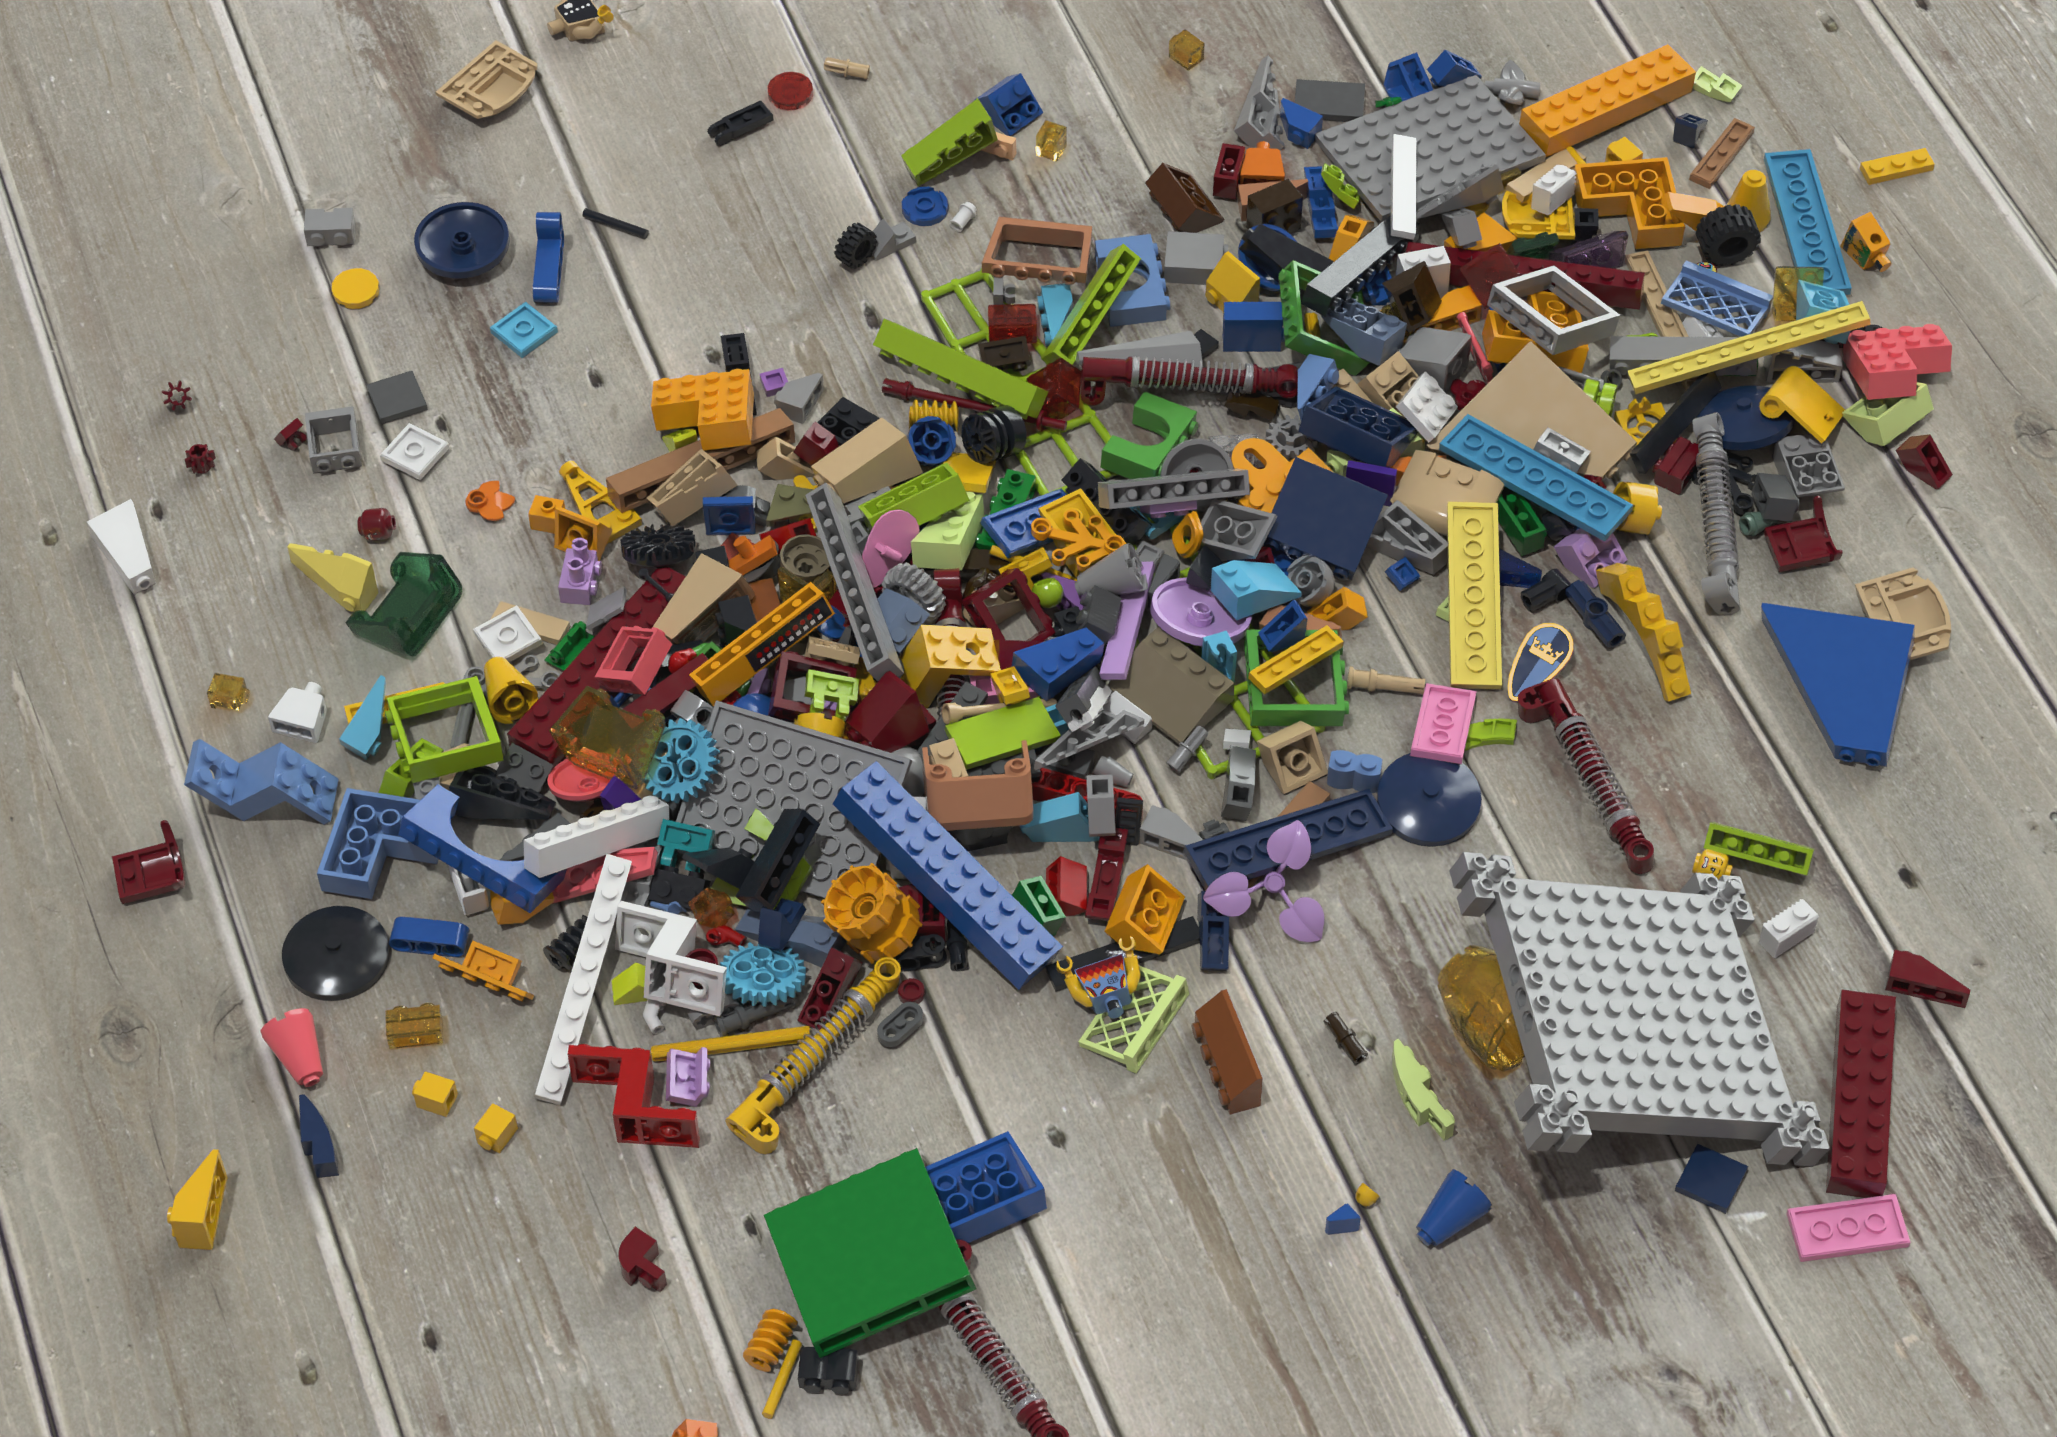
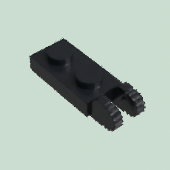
[707,100,774,146]

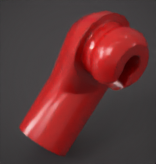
[706,925,747,947]

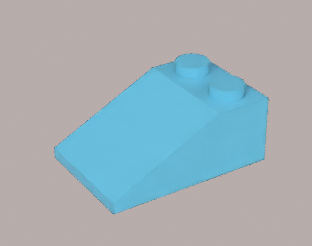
[1796,280,1850,344]
[1211,560,1302,620]

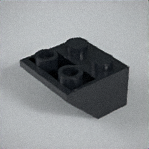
[817,397,880,446]

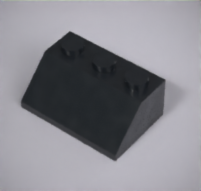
[715,595,757,678]

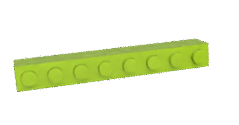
[873,319,1048,420]

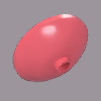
[547,752,625,802]

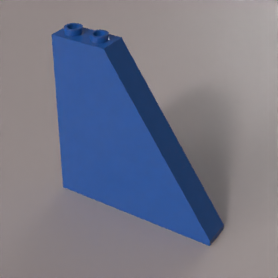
[1761,603,1915,767]

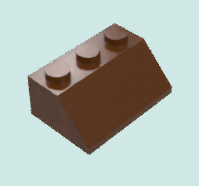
[1145,162,1225,233]

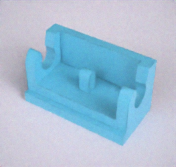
[1201,631,1237,682]

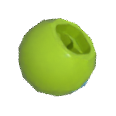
[1032,578,1064,609]

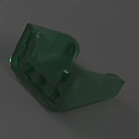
[345,552,462,656]

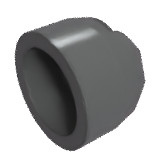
[1601,369,1622,387]

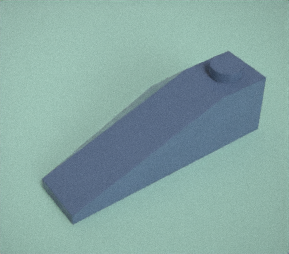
[735,909,847,968]

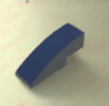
[299,1094,339,1178]

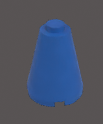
[1416,1169,1492,1246]

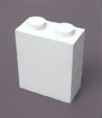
[1396,246,1451,298]

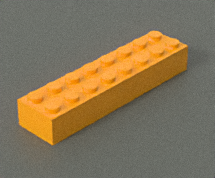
[1519,44,1696,157]

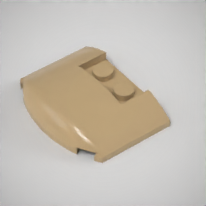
[435,40,538,119]
[1390,450,1505,536]
[1855,567,1951,660]

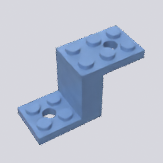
[184,739,339,825]

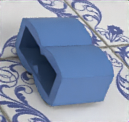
[1327,750,1383,793]

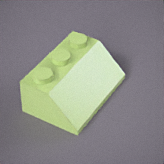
[1842,382,1934,446]

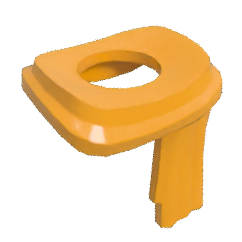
[1172,511,1204,558]

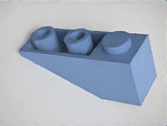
[1297,354,1339,421]

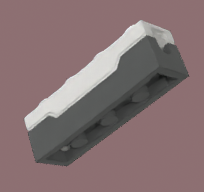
[1055,666,1112,732]

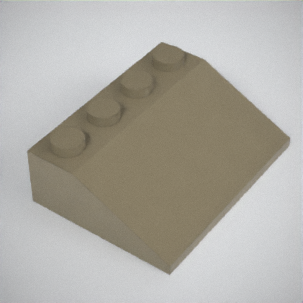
[1108,627,1235,744]

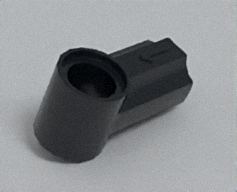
[1520,568,1571,611]

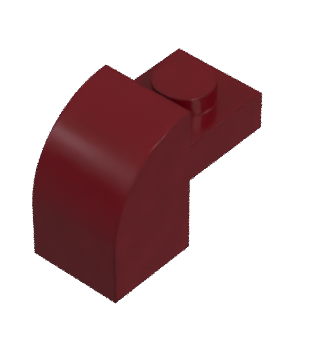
[618,1226,667,1292]

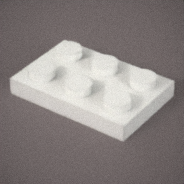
[1396,371,1458,443]

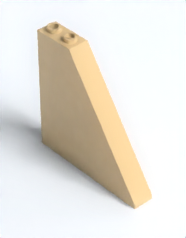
[1427,341,1637,481]

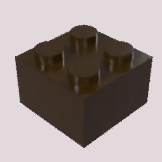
[1246,179,1303,234]

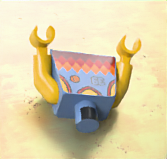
[1056,936,1141,1018]

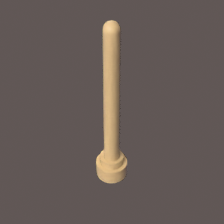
[941,698,1057,724]

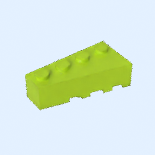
[901,98,998,187]

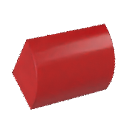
[1046,856,1087,916]

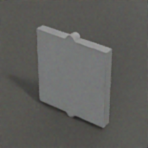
[586,587,627,630]

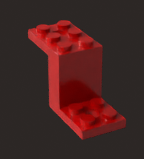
[567,1044,700,1148]

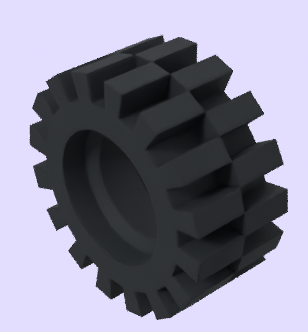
[834,222,877,269]

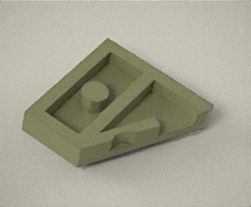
[766,484,813,527]

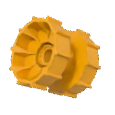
[821,863,923,964]

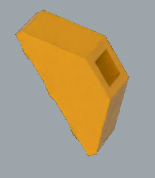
[1329,215,1374,262]

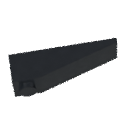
[449,765,556,820]

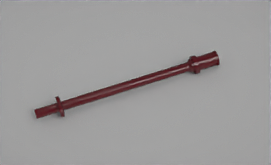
[882,378,1067,432]

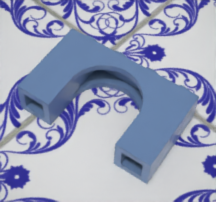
[1095,234,1170,327]

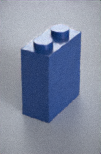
[1222,302,1285,352]

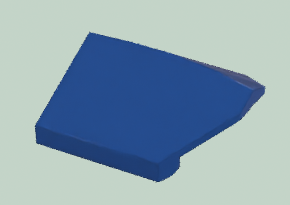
[1384,52,1433,102]

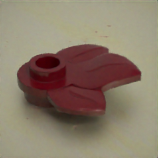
[1450,379,1487,411]

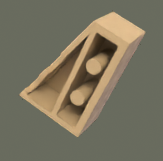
[646,449,737,526]

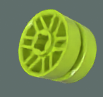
[1583,378,1618,417]

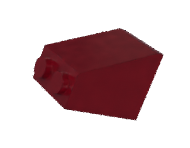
[845,670,929,753]

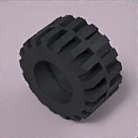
[1696,204,1761,266]

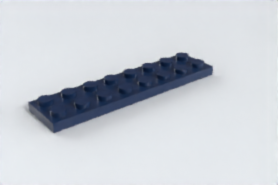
[1184,789,1393,890]

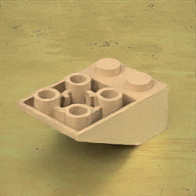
[1357,351,1419,417]

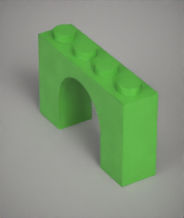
[1100,391,1198,479]

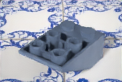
[1321,298,1407,366]

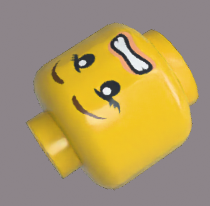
[1692,849,1733,880]

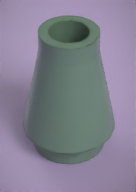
[1739,512,1778,536]

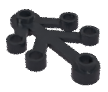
[1692,449,1757,516]

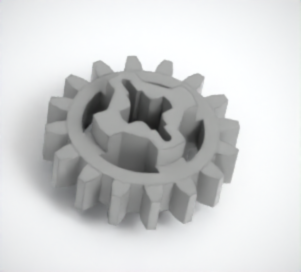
[1266,415,1318,461]

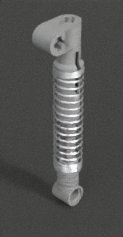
[1693,412,1740,615]

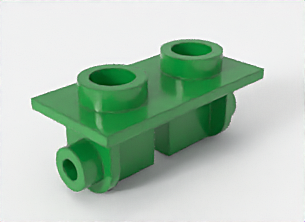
[544,621,594,671]

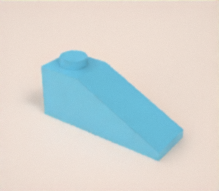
[339,675,386,760]

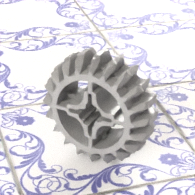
[881,562,946,625]

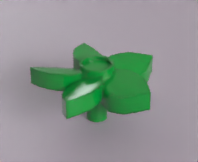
[1375,97,1402,108]

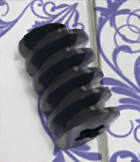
[543,915,588,970]

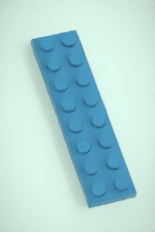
[1764,149,1852,295]
[1439,414,1633,542]

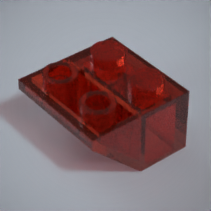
[1026,357,1081,419]

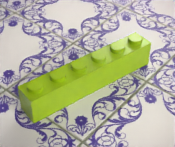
[1041,244,1141,373]

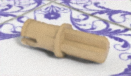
[824,57,870,80]

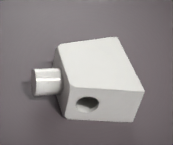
[268,682,327,743]

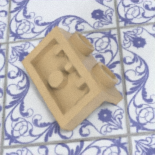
[804,636,860,668]

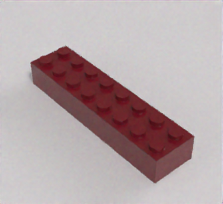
[1826,990,1896,1198]

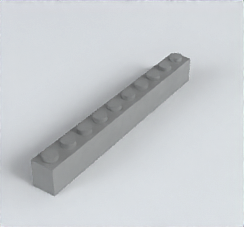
[805,483,904,681]

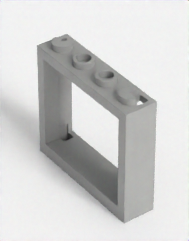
[1487,266,1620,355]

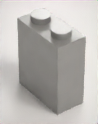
[1164,231,1228,285]

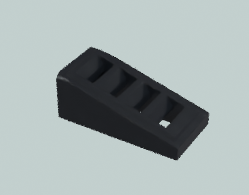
[1115,797,1143,846]

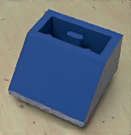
[975,73,1043,136]

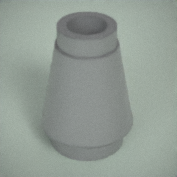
[1093,756,1134,788]

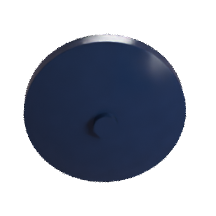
[414,202,510,279]
[1696,385,1795,450]
[1377,753,1482,847]

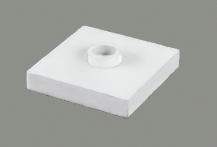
[380,423,449,480]
[473,605,543,662]

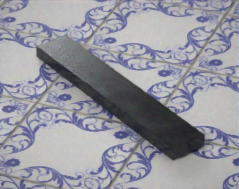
[1630,371,1722,474]
[1046,916,1200,992]

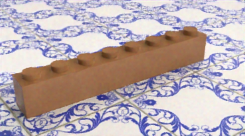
[606,408,795,513]

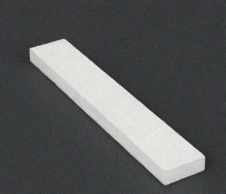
[1391,134,1416,240]

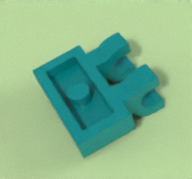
[657,819,715,873]

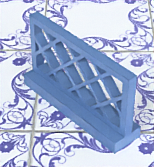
[1661,260,1773,337]

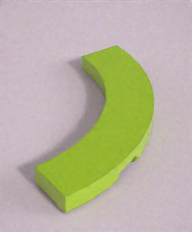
[1465,718,1517,751]

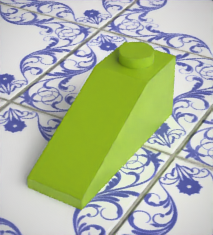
[378,738,444,798]

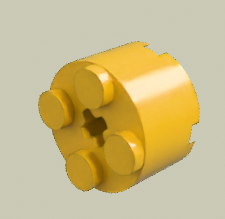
[1613,482,1662,535]

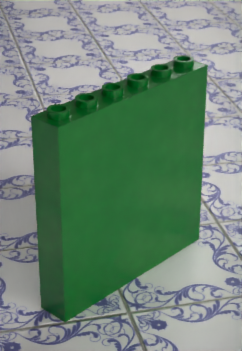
[764,1148,976,1358]

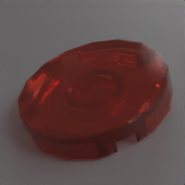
[767,72,813,110]

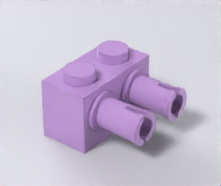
[558,538,602,605]

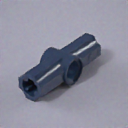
[1565,580,1626,648]

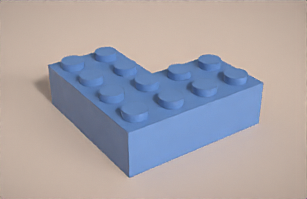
[317,788,439,899]

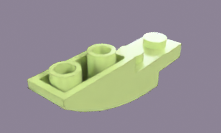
[1392,1039,1455,1141]

